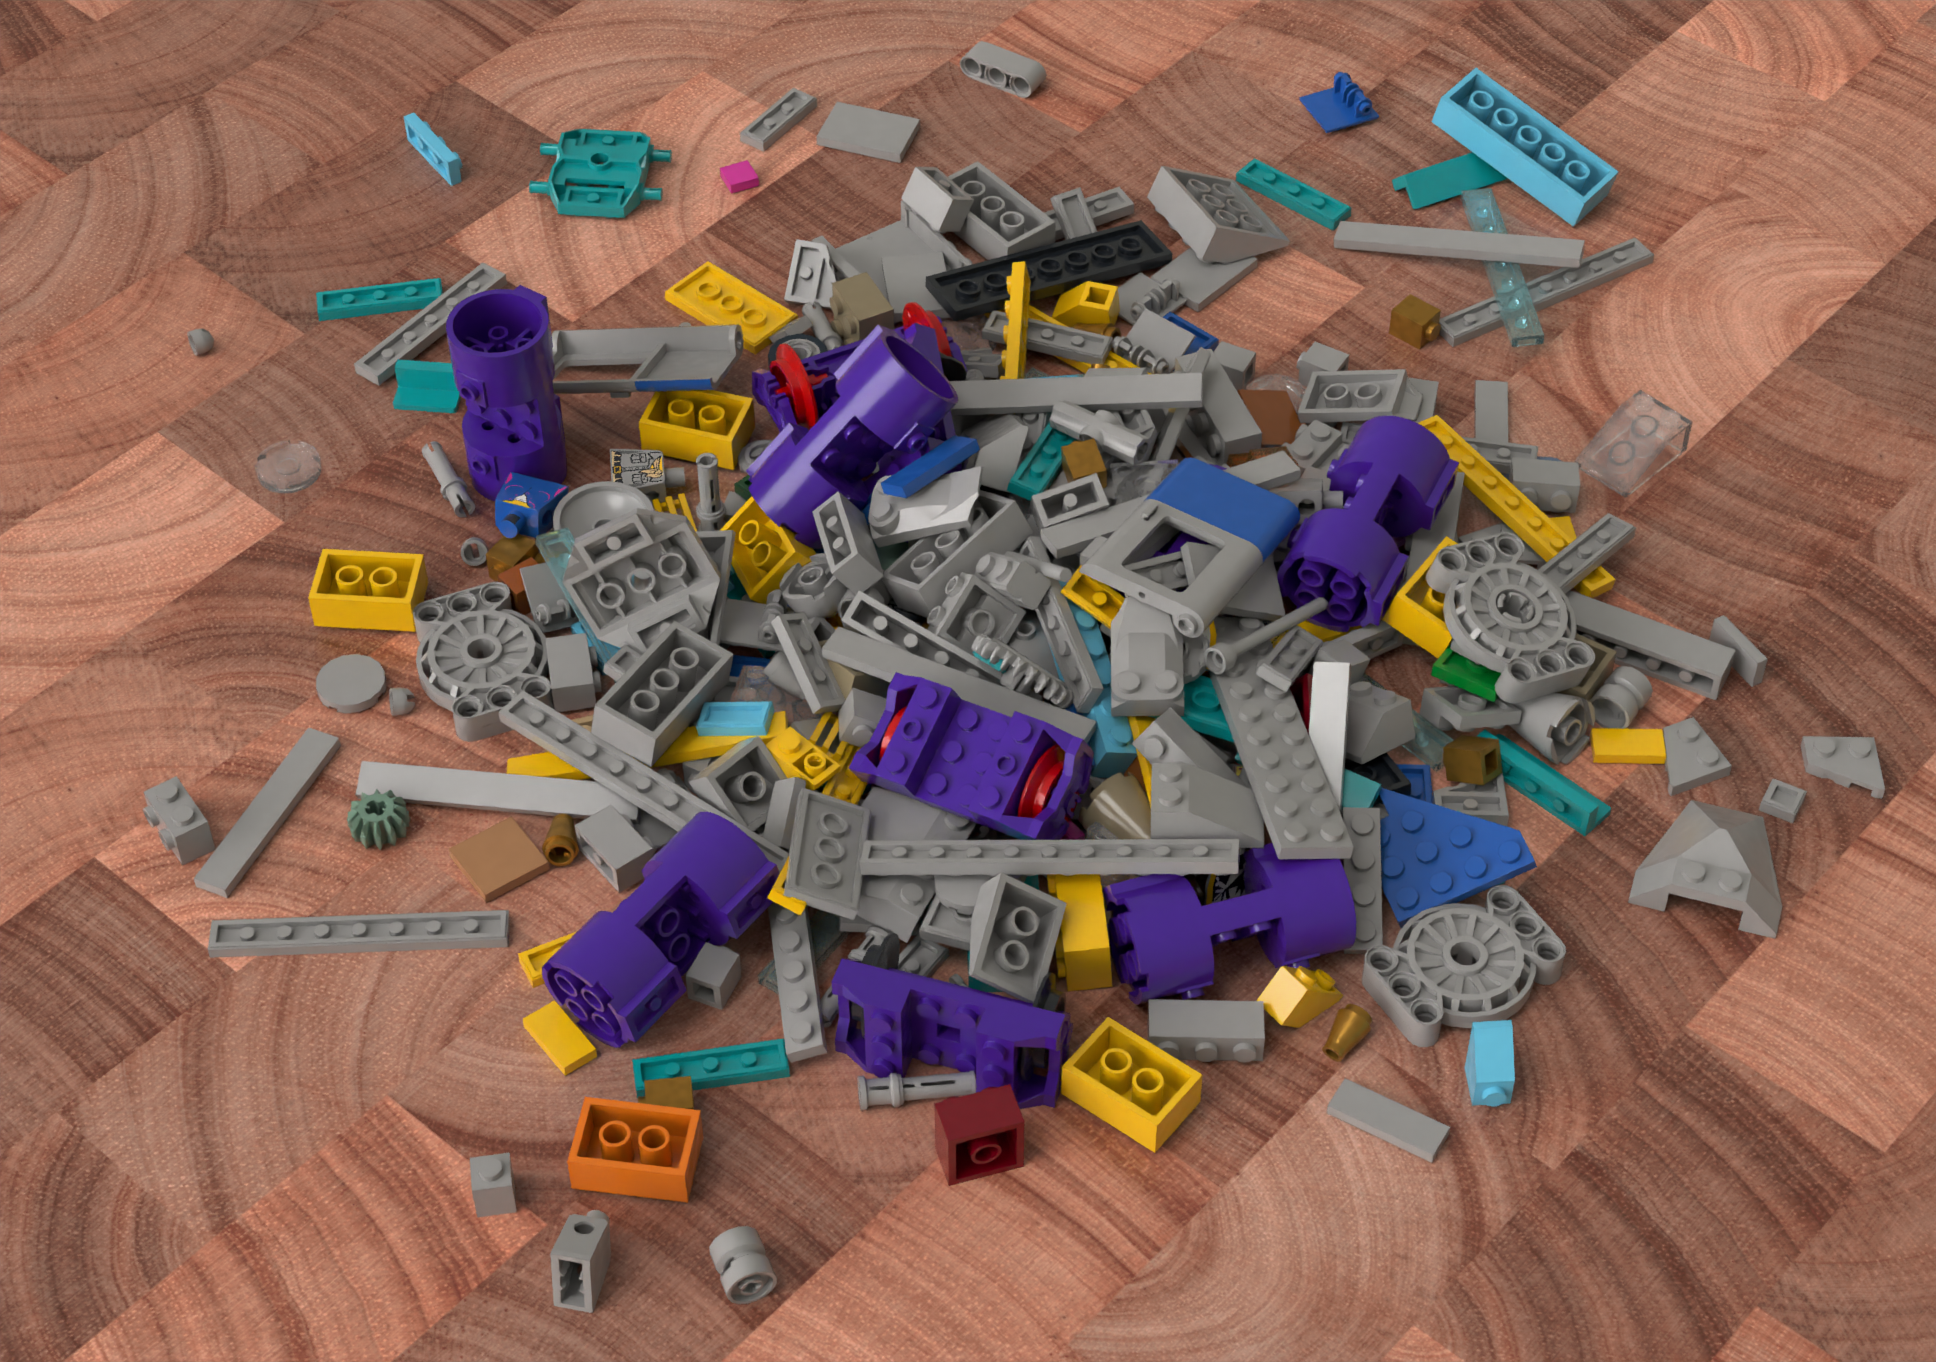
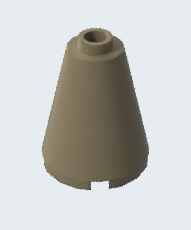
[1078,772,1151,839]

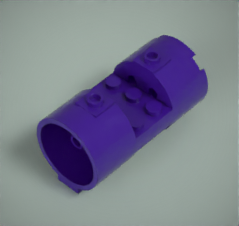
[446,285,567,501]
[746,325,958,549]
[1277,416,1459,632]
[542,812,780,1048]
[1102,843,1357,1005]

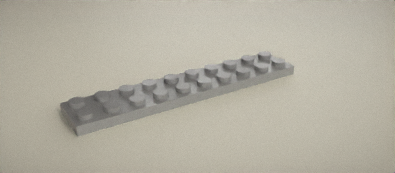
[1208,616,1354,859]

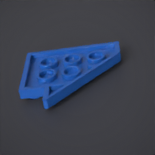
[1379,788,1537,928]

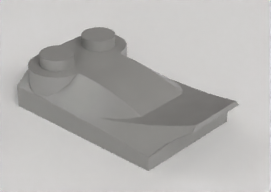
[1298,369,1423,428]
[868,466,983,548]
[1111,596,1184,716]

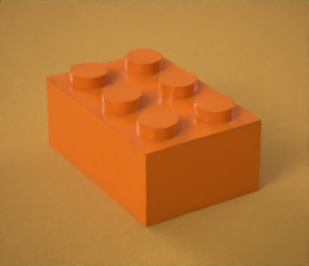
[567,1097,703,1203]

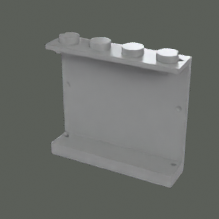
[812,200,972,325]

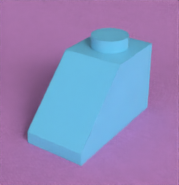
[1464,1020,1515,1106]

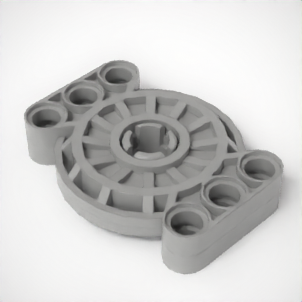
[1426,532,1595,704]
[413,582,554,742]
[1362,885,1566,1047]

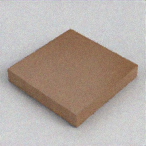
[449,816,550,903]

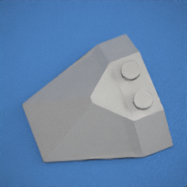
[1628,800,1782,939]

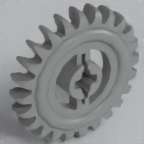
[972,634,1073,709]

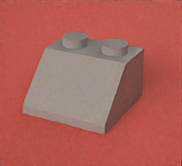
[1345,681,1415,764]
[688,736,787,831]

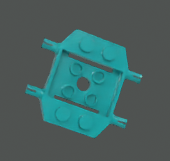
[529,129,672,218]

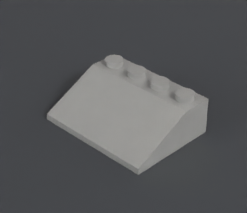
[1147,166,1290,264]
[857,787,976,943]

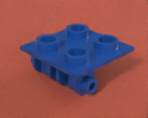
[1299,72,1379,133]

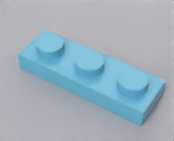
[404,113,462,186]

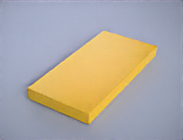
[665,261,798,355]

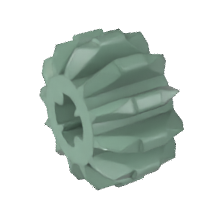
[347,788,410,851]

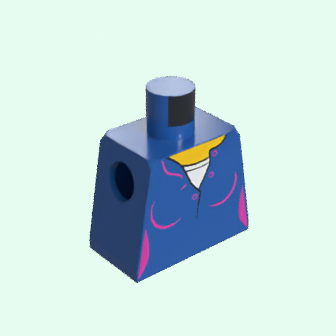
[495,472,569,538]

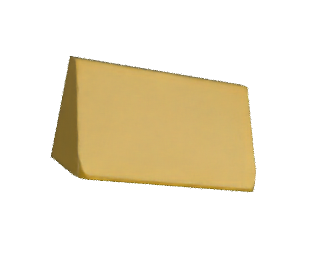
[1060,565,1125,630]

